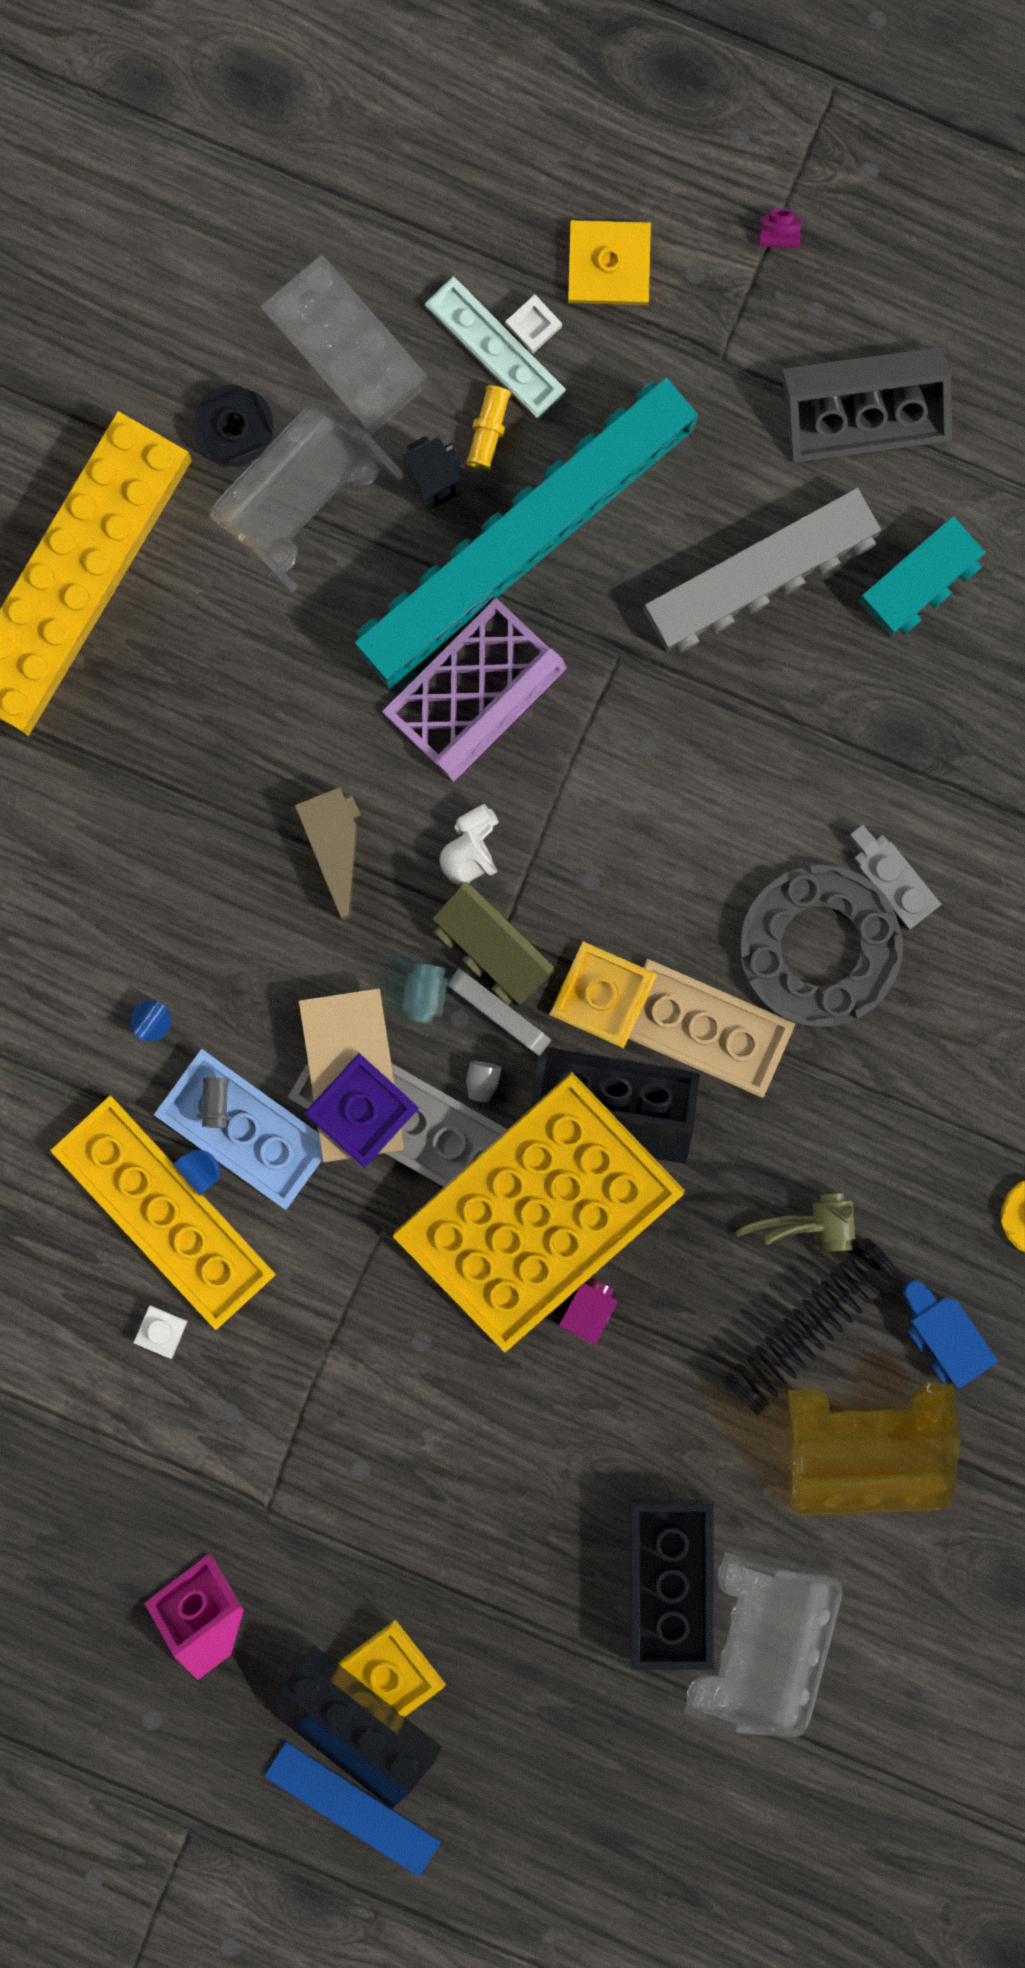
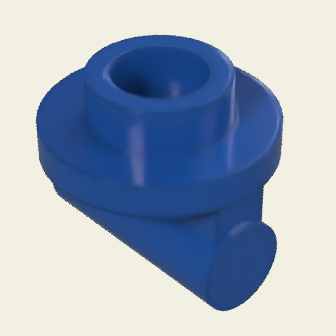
[130,999,172,1041]
[173,1149,220,1196]

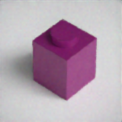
[559,1278,618,1345]

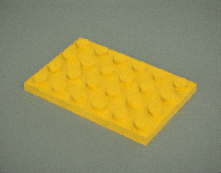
[393,1072,684,1352]

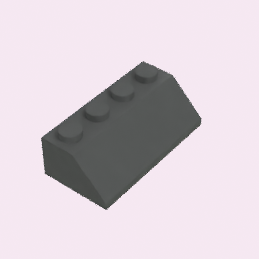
[782,347,953,463]

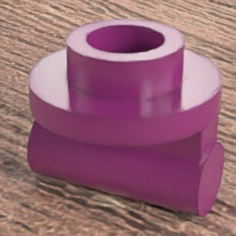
[759,208,801,248]

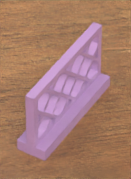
[382,598,567,782]

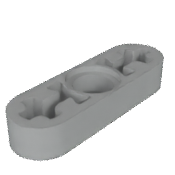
[446,969,552,1056]

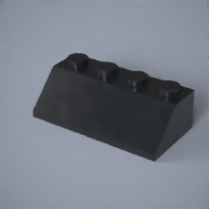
[530,1048,700,1164]
[264,1645,442,1809]

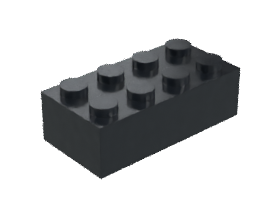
[629,1499,714,1670]

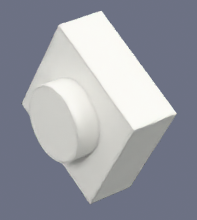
[505,295,562,354]
[134,1305,188,1359]

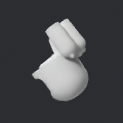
[439,804,499,886]

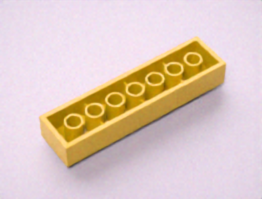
[0,411,192,736]

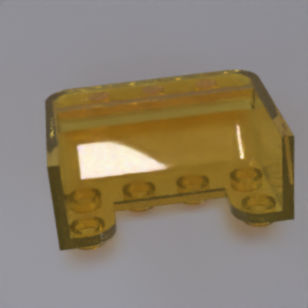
[787,1383,961,1515]

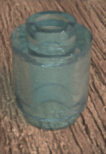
[402,963,448,1024]

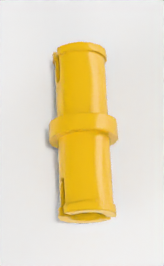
[466,385,511,471]

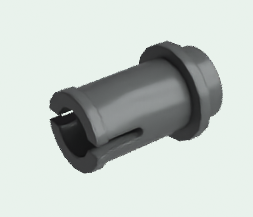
[198,1077,231,1128]

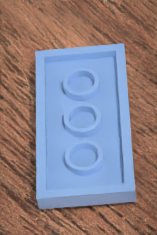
[154,1049,323,1210]

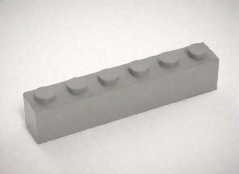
[644,488,881,653]

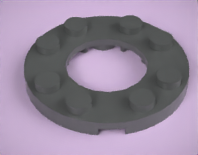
[740,865,903,1027]

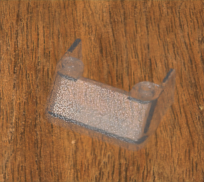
[210,402,405,592]

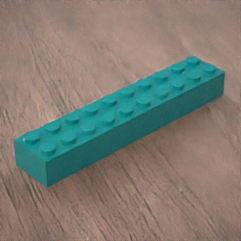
[355,378,698,689]

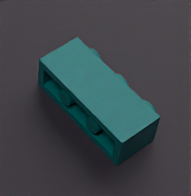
[858,516,986,638]

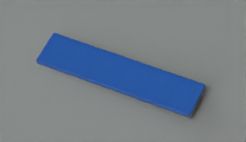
[264,1741,441,1877]

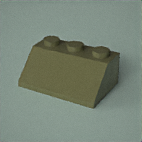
[433,881,554,1006]

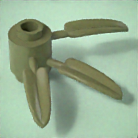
[735,1193,856,1252]

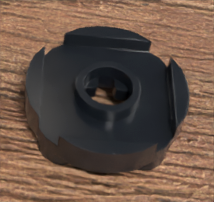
[193,384,274,467]

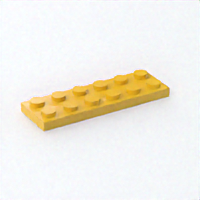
[50,1095,276,1330]

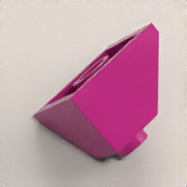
[144,1554,244,1680]

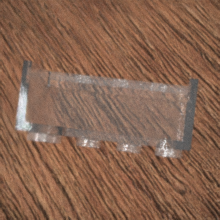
[684,1552,842,1738]

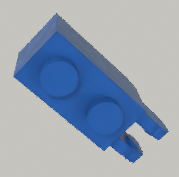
[901,1280,999,1389]

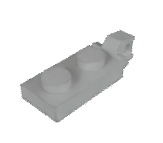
[848,825,942,930]

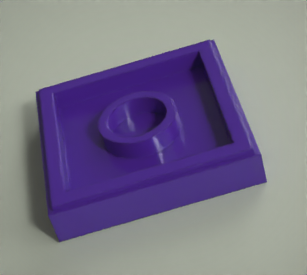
[304,1053,419,1168]

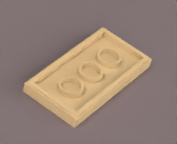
[628,959,795,1098]
[299,988,405,1162]

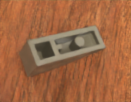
[295,787,361,921]

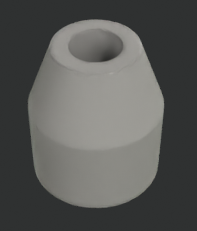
[466,1060,502,1102]

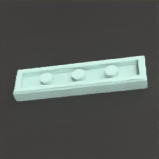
[425,276,566,420]

